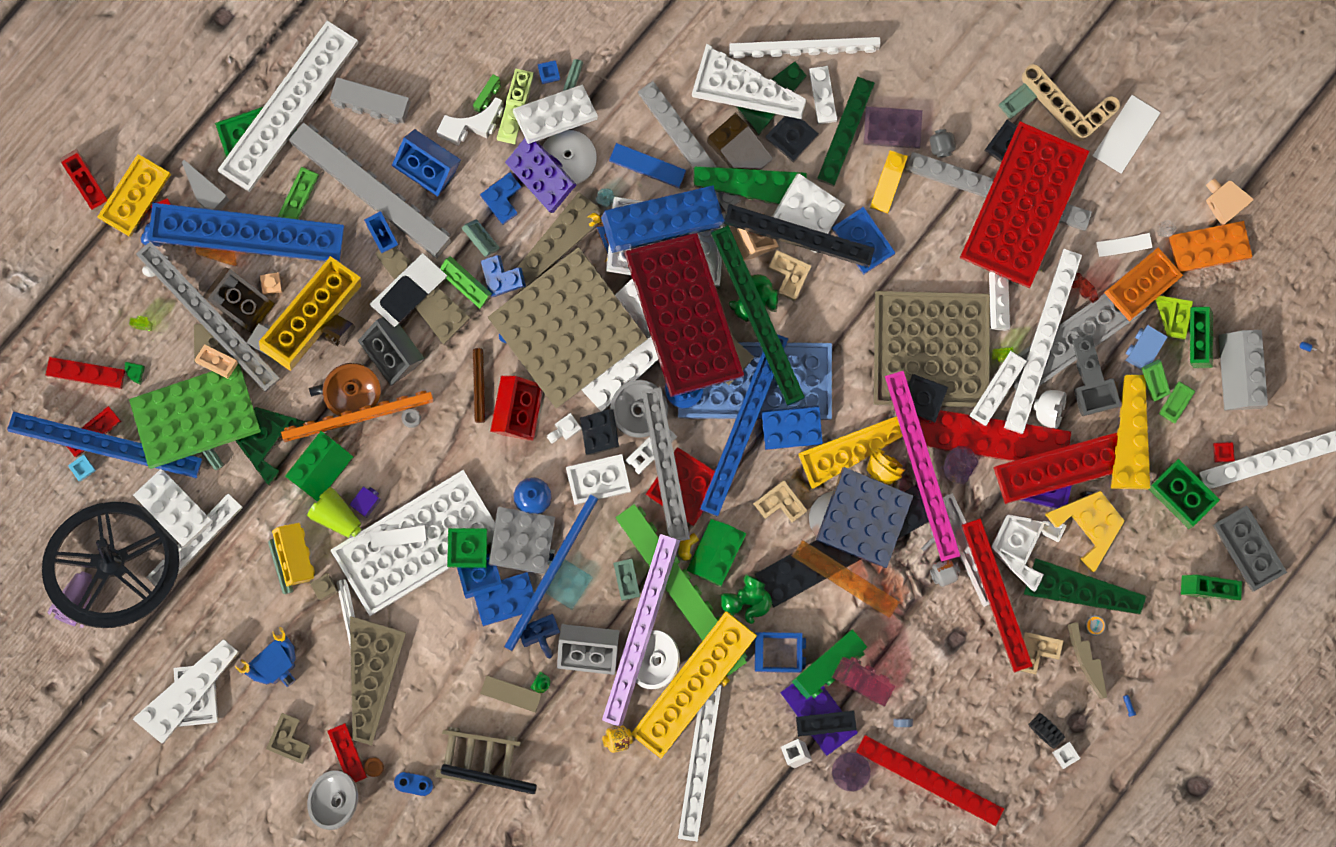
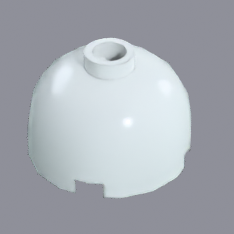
[1033,390,1066,429]

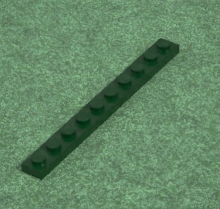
[711,225,805,406]

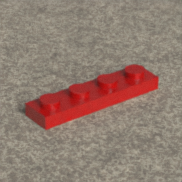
[45,357,125,389]

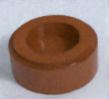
[364,757,384,777]

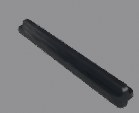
[440,764,537,794]

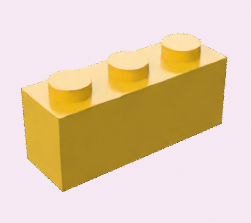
[272,522,315,587]

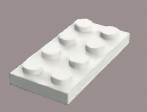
[513,84,598,144]
[133,469,213,549]

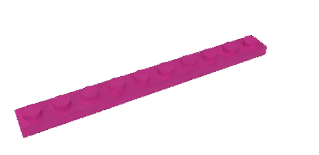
[885,371,960,562]

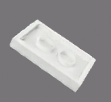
[566,454,631,505]
[173,666,218,727]

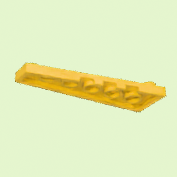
[1111,375,1150,490]
[798,416,903,489]

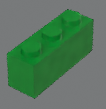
[1190,307,1213,368]

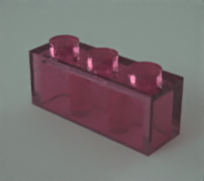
[832,657,895,707]

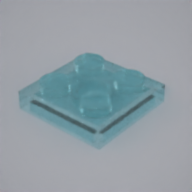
[546,559,593,610]

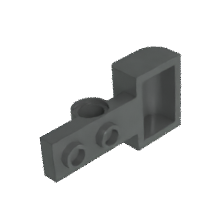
[1072,335,1121,416]

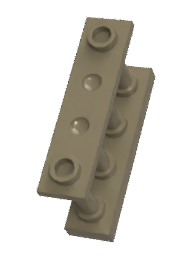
[435,727,522,787]

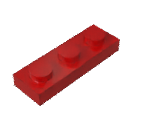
[66,406,122,458]
[327,723,368,783]

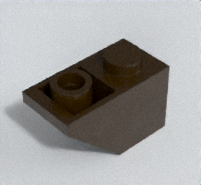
[322,314,355,347]

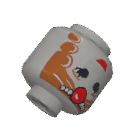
[930,559,960,587]

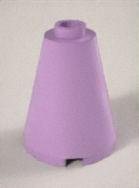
[48,571,92,628]

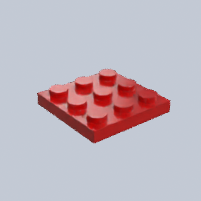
[645,447,715,527]

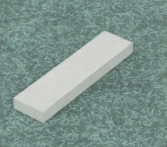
[969,351,1027,426]

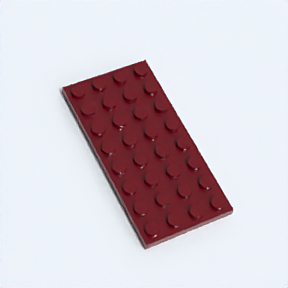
[624,233,744,397]

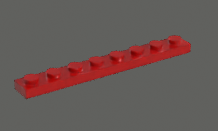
[961,518,1033,673]
[856,735,1004,826]

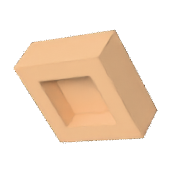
[260,272,282,295]

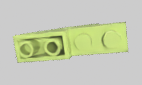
[497,68,534,144]

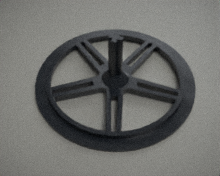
[42,502,180,628]

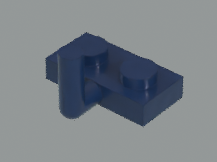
[520,614,560,659]

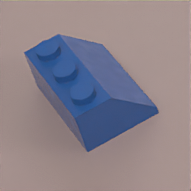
[392,129,461,197]

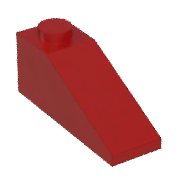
[60,149,108,210]

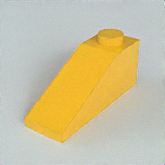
[870,150,908,214]

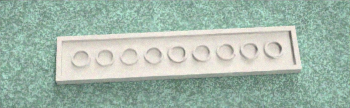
[218,21,358,192]

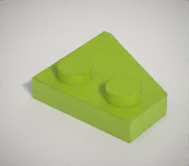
[1155,296,1193,340]

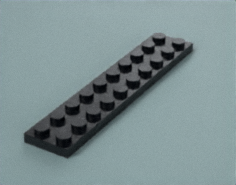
[755,485,929,608]

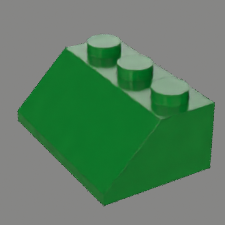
[285,431,354,502]
[686,519,747,587]

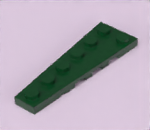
[1023,558,1146,615]

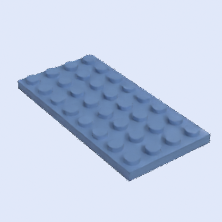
[678,342,832,420]

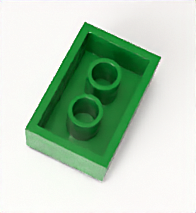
[1148,459,1220,529]

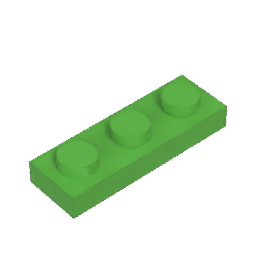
[440,256,492,309]

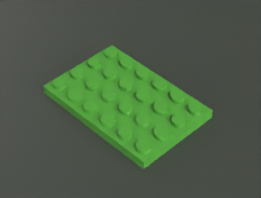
[129,363,261,469]

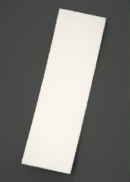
[1096,233,1153,257]
[370,525,426,548]

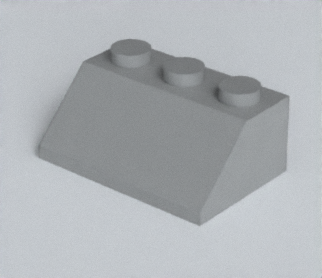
[557,624,620,675]

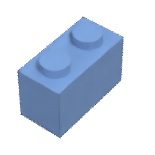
[1125,325,1167,370]

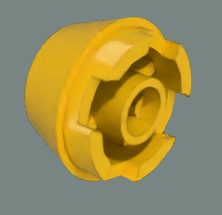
[866,448,905,485]

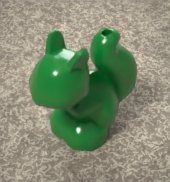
[729,274,778,322]
[721,574,772,624]

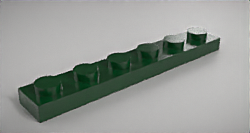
[817,76,875,187]

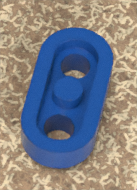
[394,772,434,796]

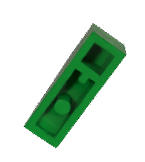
[1181,575,1242,601]

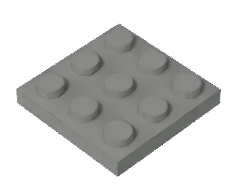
[488,507,555,574]

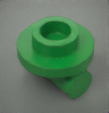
[530,671,551,693]

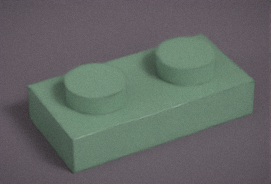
[613,559,640,601]

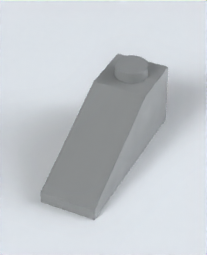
[182,160,229,211]

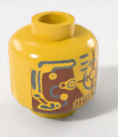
[602,725,633,753]

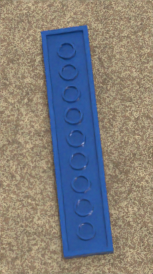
[148,203,344,262]

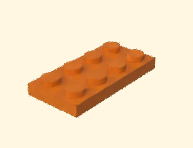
[1169,221,1253,273]
[1104,247,1183,322]

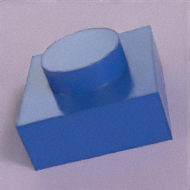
[538,60,560,84]

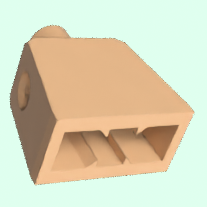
[1206,178,1253,225]

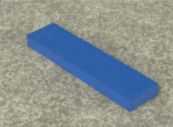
[609,143,686,188]

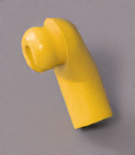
[678,533,699,561]

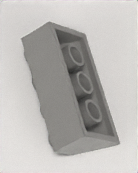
[1218,330,1268,411]

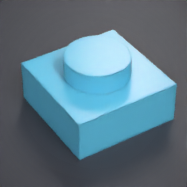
[68,454,96,482]

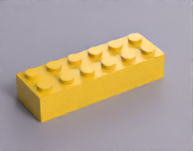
[259,256,361,371]

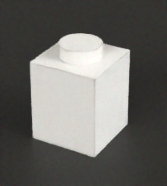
[781,739,812,768]

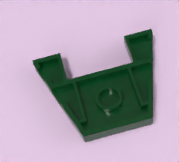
[235,407,307,486]

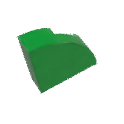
[125,362,145,385]

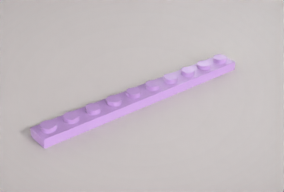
[602,534,680,726]

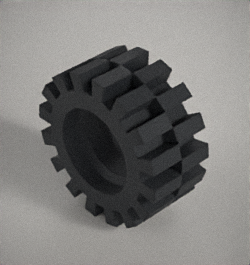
[1028,713,1065,749]

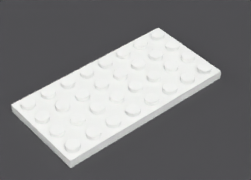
[331,470,495,617]

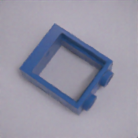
[755,632,806,673]

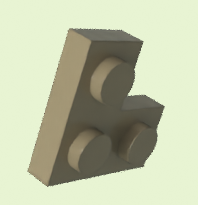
[266,713,311,764]

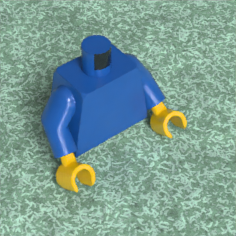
[235,627,296,687]

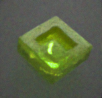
[129,316,153,331]
[992,347,1014,362]

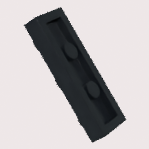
[796,711,857,737]

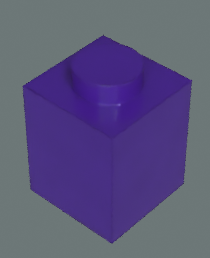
[349,486,381,518]

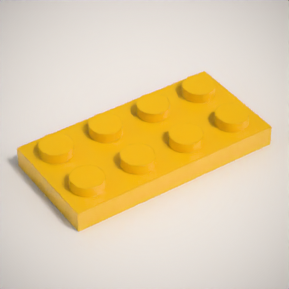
[97,154,171,238]

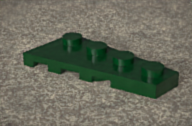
[736,61,807,136]

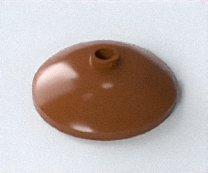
[323,363,381,416]

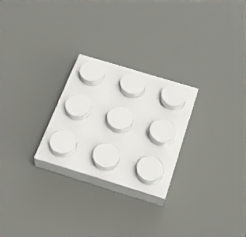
[772,174,845,253]

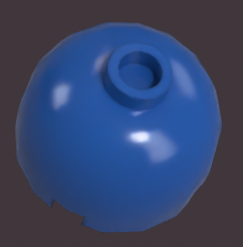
[513,477,552,514]

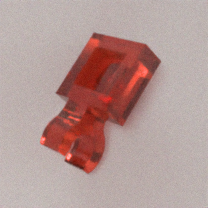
[1072,273,1099,303]

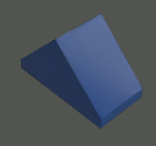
[364,211,398,254]

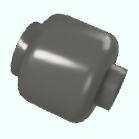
[930,129,956,158]

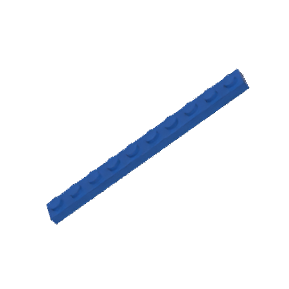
[700,334,789,516]
[7,412,202,478]

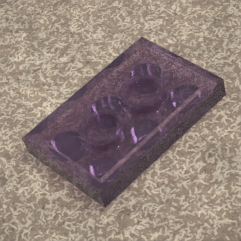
[863,106,923,149]

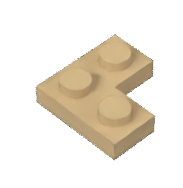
[769,251,811,301]
[753,481,807,523]
[1020,632,1063,675]

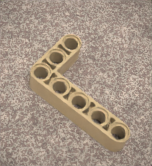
[1022,64,1120,141]

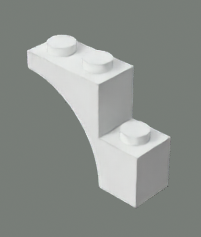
[437,97,504,146]

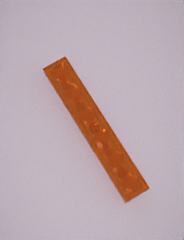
[791,540,900,618]

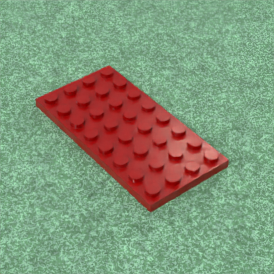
[960,121,1089,289]

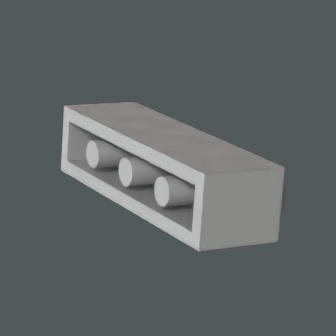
[330,77,411,124]

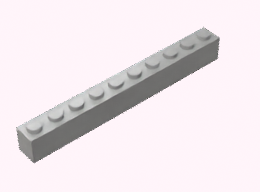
[289,122,451,259]

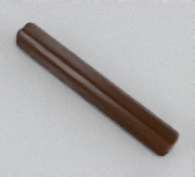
[473,348,485,423]

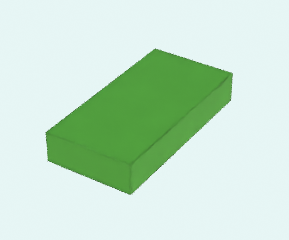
[1142,359,1171,402]
[1158,381,1195,424]

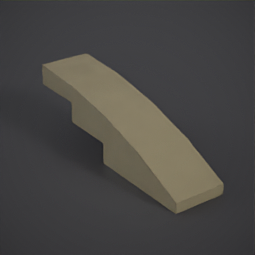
[1067,622,1107,699]

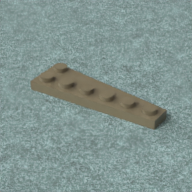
[517,192,604,291]
[375,247,470,345]

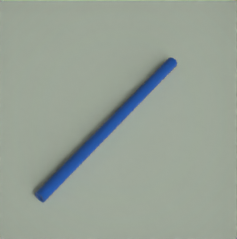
[504,495,598,651]

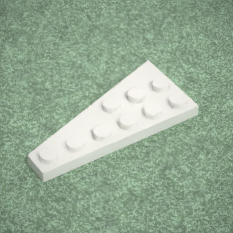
[692,44,806,119]

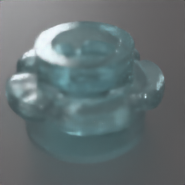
[596,188,615,207]

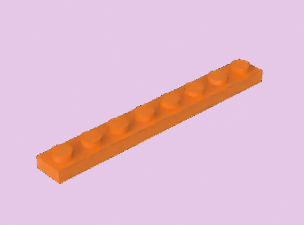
[281,391,433,443]

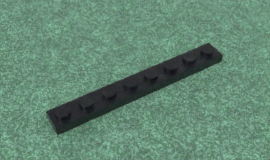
[723,204,875,268]

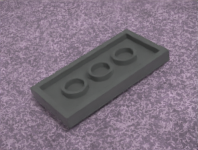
[1213,506,1287,592]

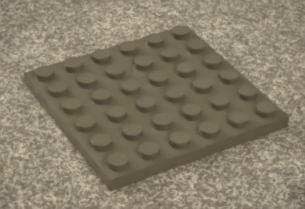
[488,247,648,409]
[873,291,990,408]

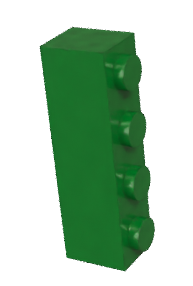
[791,629,867,699]

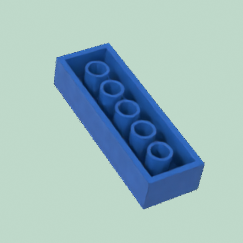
[601,186,724,253]

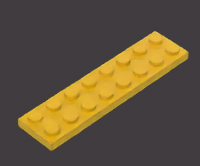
[631,611,758,759]

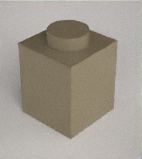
[310,574,339,602]

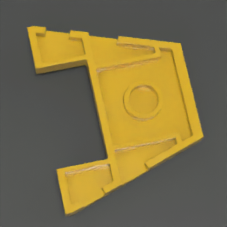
[1045,491,1124,572]

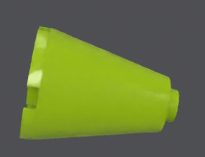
[307,487,362,538]

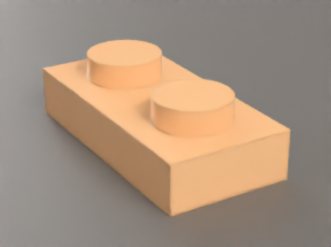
[195,344,238,379]

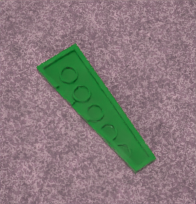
[693,166,807,204]

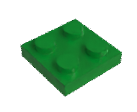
[447,528,487,568]

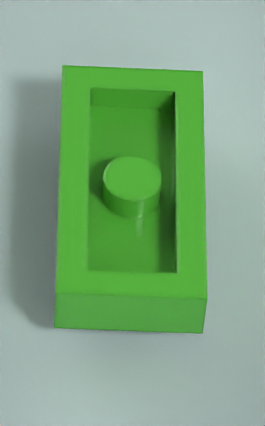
[473,74,501,113]

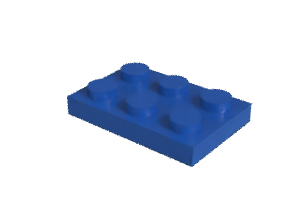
[832,207,895,275]
[762,405,823,450]
[474,572,539,627]

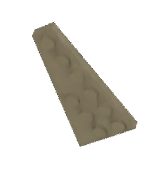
[350,616,406,746]

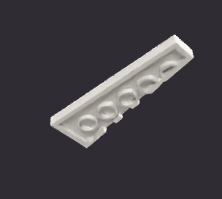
[133,640,239,744]

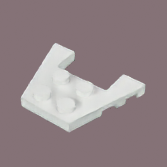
[991,515,1067,591]

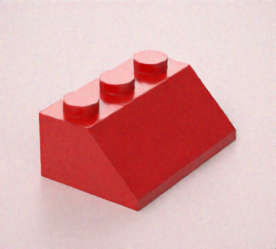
[490,376,543,441]

